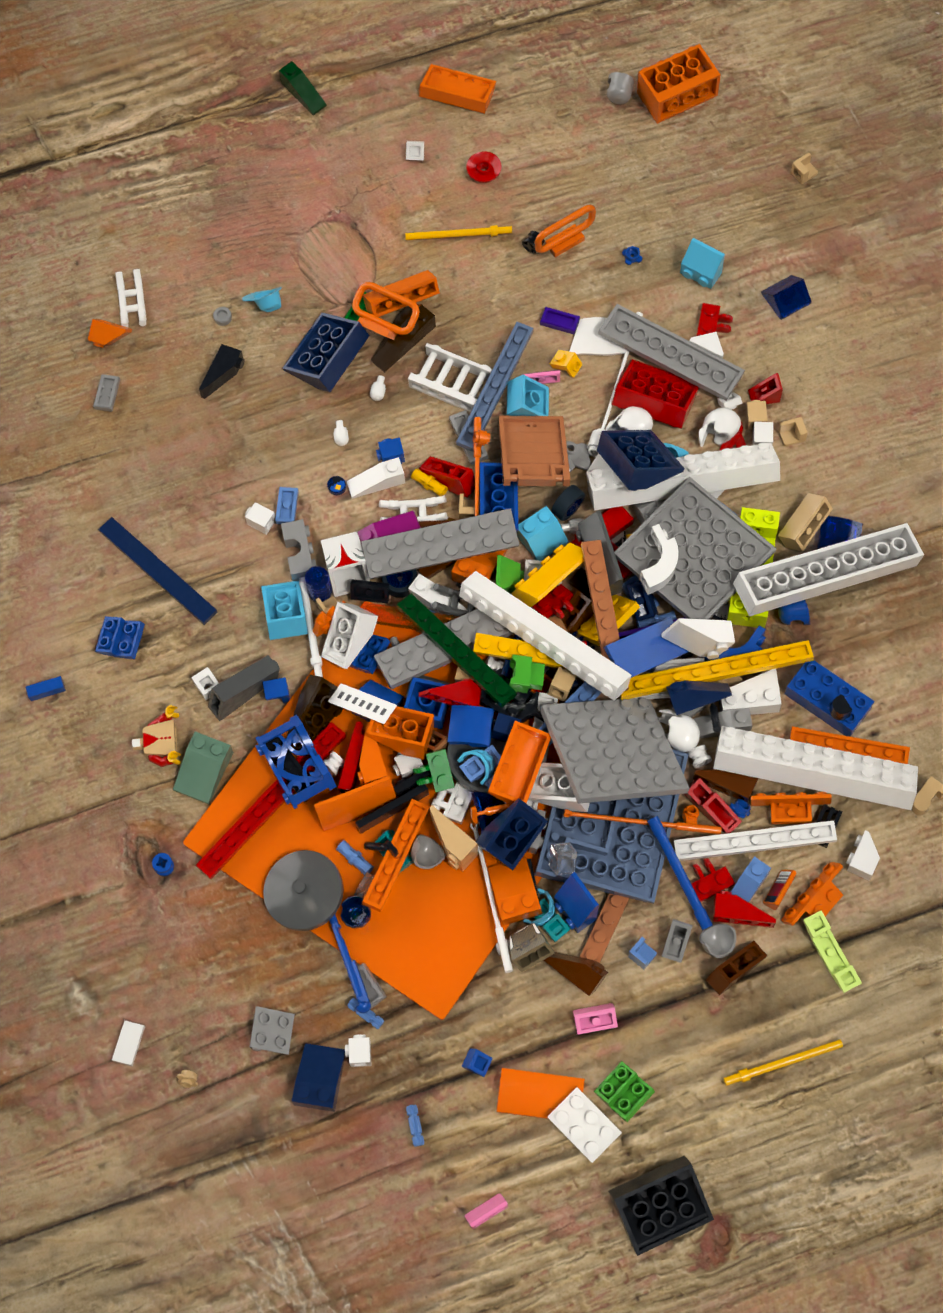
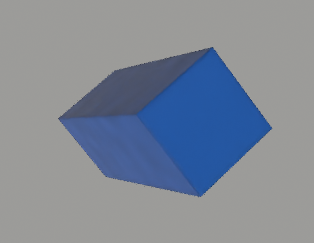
[26,676,66,701]

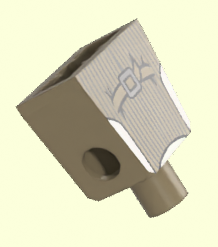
[509,922,555,972]

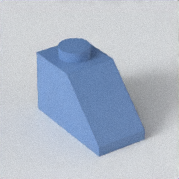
[731,856,771,902]

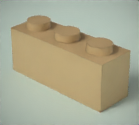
[778,493,833,552]

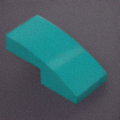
[532,898,570,942]

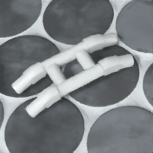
[115,269,147,327]
[379,495,448,521]

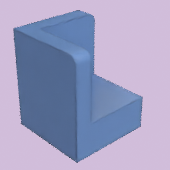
[628,937,657,970]

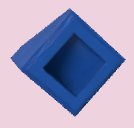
[462,1048,493,1077]

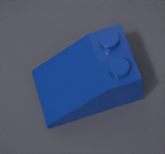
[554,872,599,933]

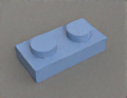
[275,487,299,524]

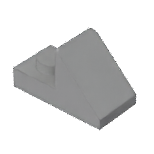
[662,919,693,963]

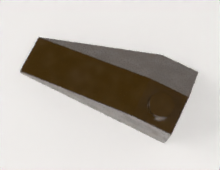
[372,304,436,373]
[286,675,343,751]

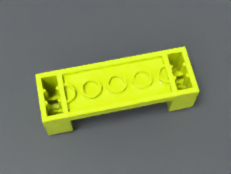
[727,507,780,628]

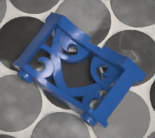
[255,714,337,809]

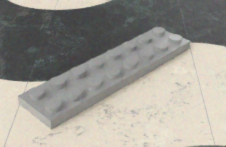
[598,304,745,401]
[361,508,519,579]
[374,594,515,689]

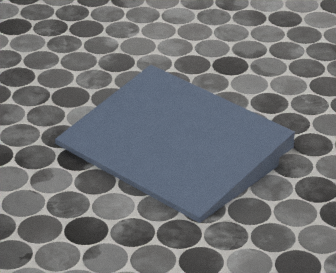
[534,749,689,904]

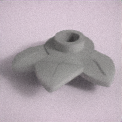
[566,441,591,472]

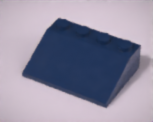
[282,312,370,392]
[597,430,685,491]

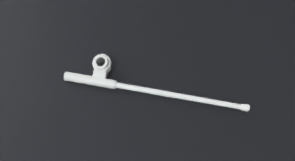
[470,823,513,973]

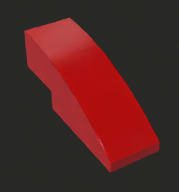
[684,778,742,834]

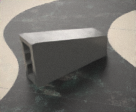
[208,655,280,721]

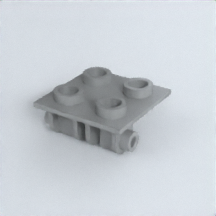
[249,1006,295,1055]

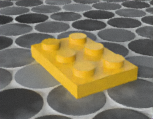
[576,595,640,646]

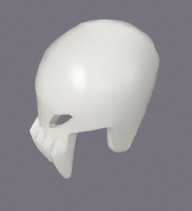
[605,406,653,431]
[699,407,741,447]
[658,709,700,752]

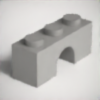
[281,519,317,581]

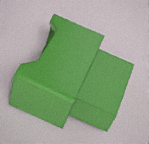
[509,654,545,693]

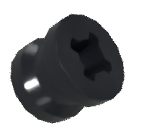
[522,231,545,254]

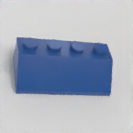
[479,462,519,532]

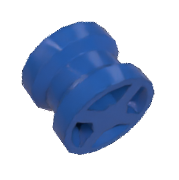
[152,853,174,876]

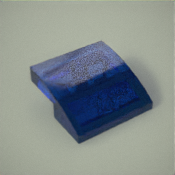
[817,516,863,549]

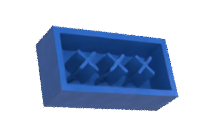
[785,661,875,737]

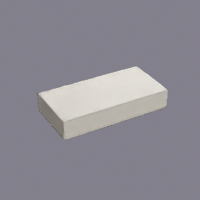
[112,1021,145,1067]

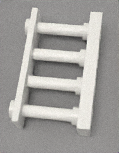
[408,343,493,412]

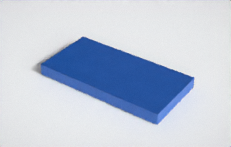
[604,617,689,678]

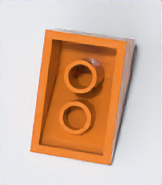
[451,549,508,584]
[366,706,434,760]
[357,722,388,786]
[487,857,543,925]

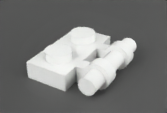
[431,782,474,824]

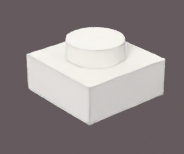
[406,141,425,161]
[717,392,742,410]

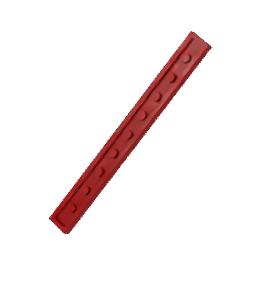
[196,722,346,879]

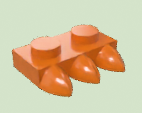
[313,601,346,637]

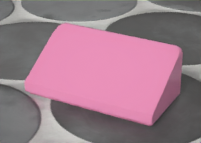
[522,370,560,384]
[573,1003,618,1035]
[465,1194,508,1229]

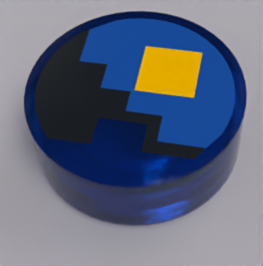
[327,476,346,496]

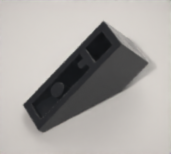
[199,344,245,399]

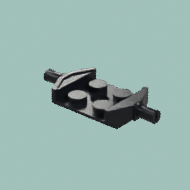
[480,668,545,723]

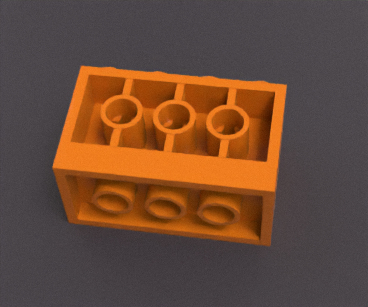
[637,44,721,124]

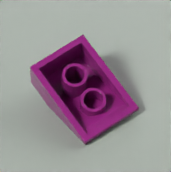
[357,511,421,544]

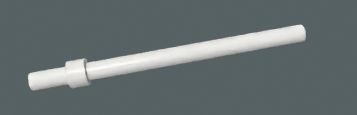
[299,577,323,677]

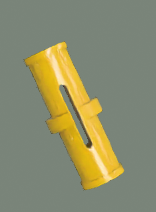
[411,468,448,496]

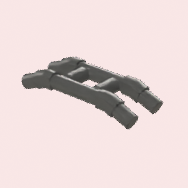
[432,583,475,617]

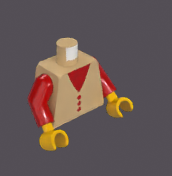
[132,705,181,767]

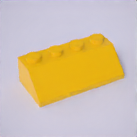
[511,542,584,607]

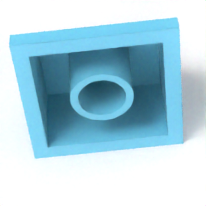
[680,238,725,289]
[507,375,549,416]
[516,506,569,561]

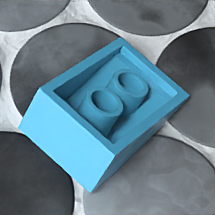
[261,581,308,640]

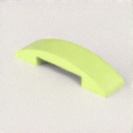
[803,910,862,993]

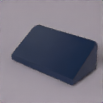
[626,581,658,621]

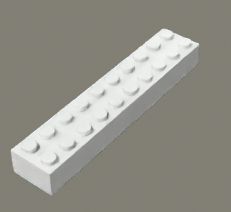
[586,442,780,511]
[733,523,924,616]
[713,726,918,810]

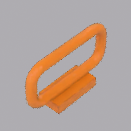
[535,204,596,257]
[352,282,420,340]

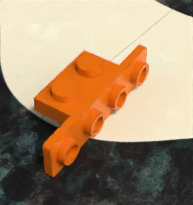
[751,792,832,825]
[781,862,843,926]

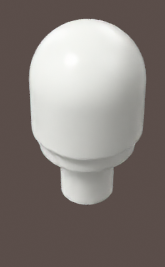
[370,375,386,401]
[333,420,349,446]
[561,518,584,534]

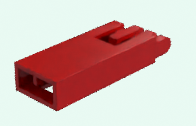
[570,506,634,547]
[338,721,365,794]

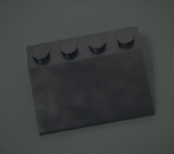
[608,1155,714,1256]

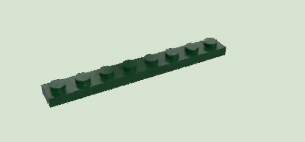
[397,594,516,707]

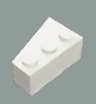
[719,669,782,715]

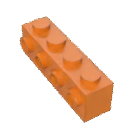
[363,270,440,317]

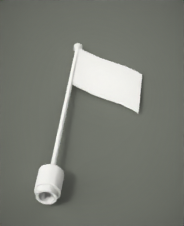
[569,312,643,457]

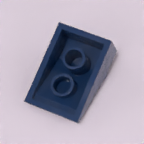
[476,798,548,870]
[292,1043,345,1112]

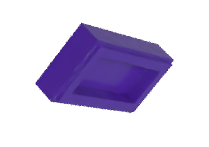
[540,307,580,335]

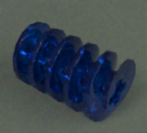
[305,566,332,602]

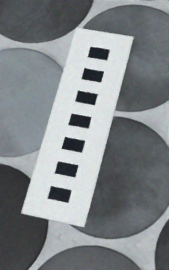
[328,683,397,724]

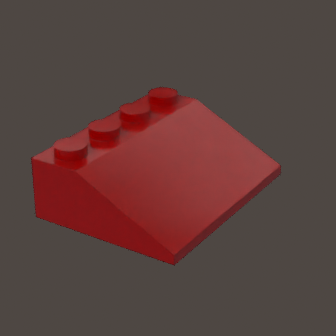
[612,359,700,429]

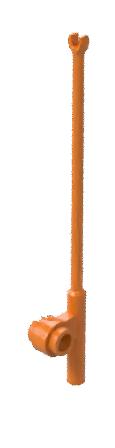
[473,417,490,556]
[563,805,721,835]

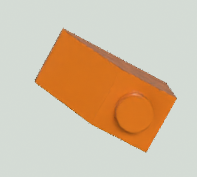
[88,319,132,348]

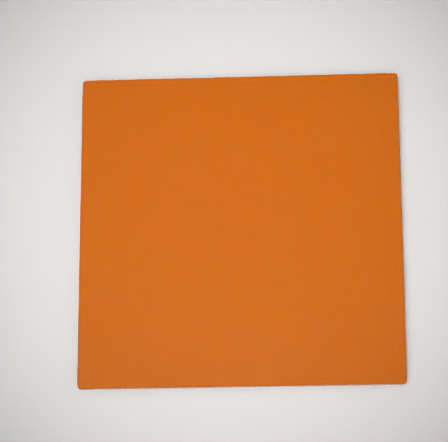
[183,601,562,1020]

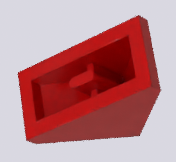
[748,373,783,405]

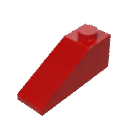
[419,456,475,497]
[419,679,482,706]
[713,891,776,928]

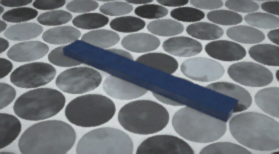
[98,517,218,625]

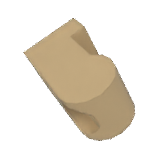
[911,776,943,815]

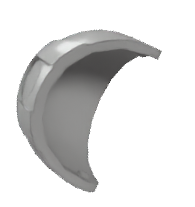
[411,835,446,869]
[699,924,736,958]

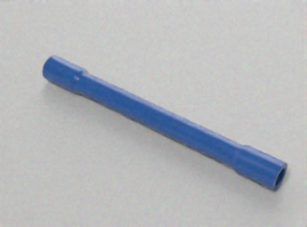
[647,816,713,930]

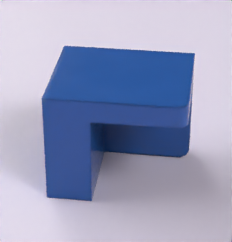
[263,677,290,703]

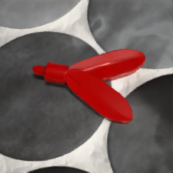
[720,422,746,450]

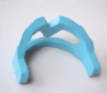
[457,749,495,786]
[523,888,555,926]

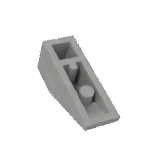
[694,708,752,739]

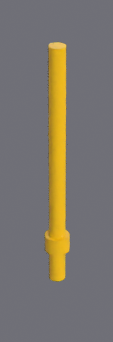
[405,225,512,240]
[723,1039,843,1086]

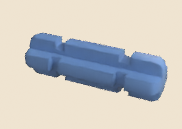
[347,998,384,1029]
[406,1105,424,1147]

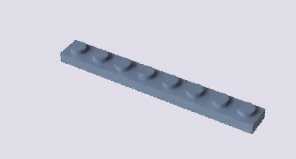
[456,322,534,452]

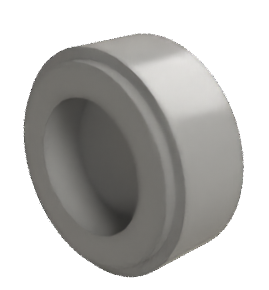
[213,307,232,326]

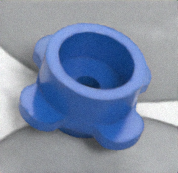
[622,246,642,265]
[730,799,751,818]

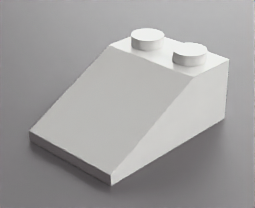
[321,602,378,669]
[661,618,735,659]
[528,762,590,812]

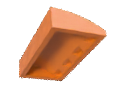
[419,64,496,114]
[488,721,551,805]
[314,776,397,831]
[497,1068,585,1119]

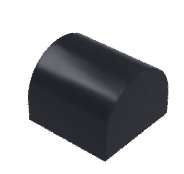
[830,694,852,721]

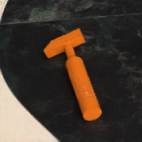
[471,803,510,824]

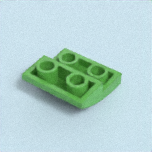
[594,1061,655,1122]

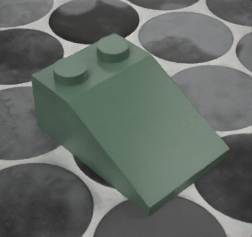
[173,731,234,805]

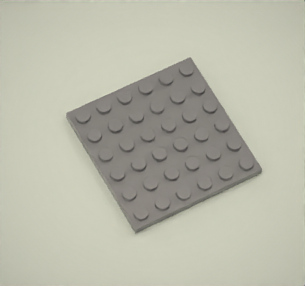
[614,477,777,620]
[540,698,690,804]

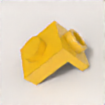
[549,350,582,377]

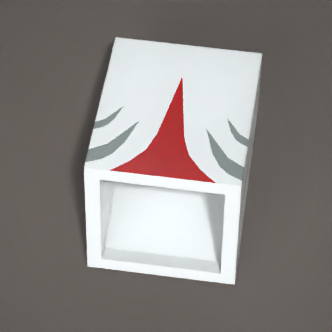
[321,532,370,597]

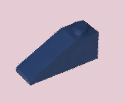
[666,680,732,715]

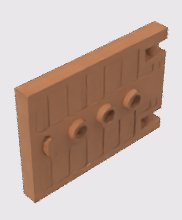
[498,416,570,486]

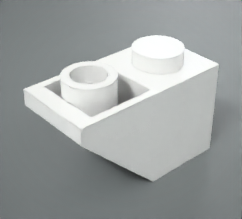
[846,830,880,881]

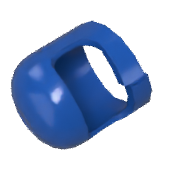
[778,600,810,625]

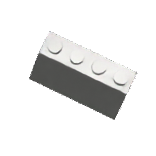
[576,510,623,596]

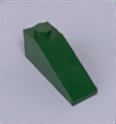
[279,61,327,115]

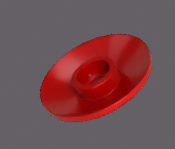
[466,151,502,182]

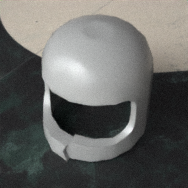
[607,72,634,105]

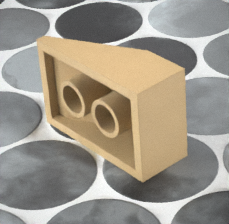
[430,805,478,872]

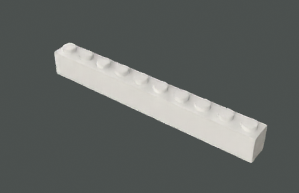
[459,571,631,701]

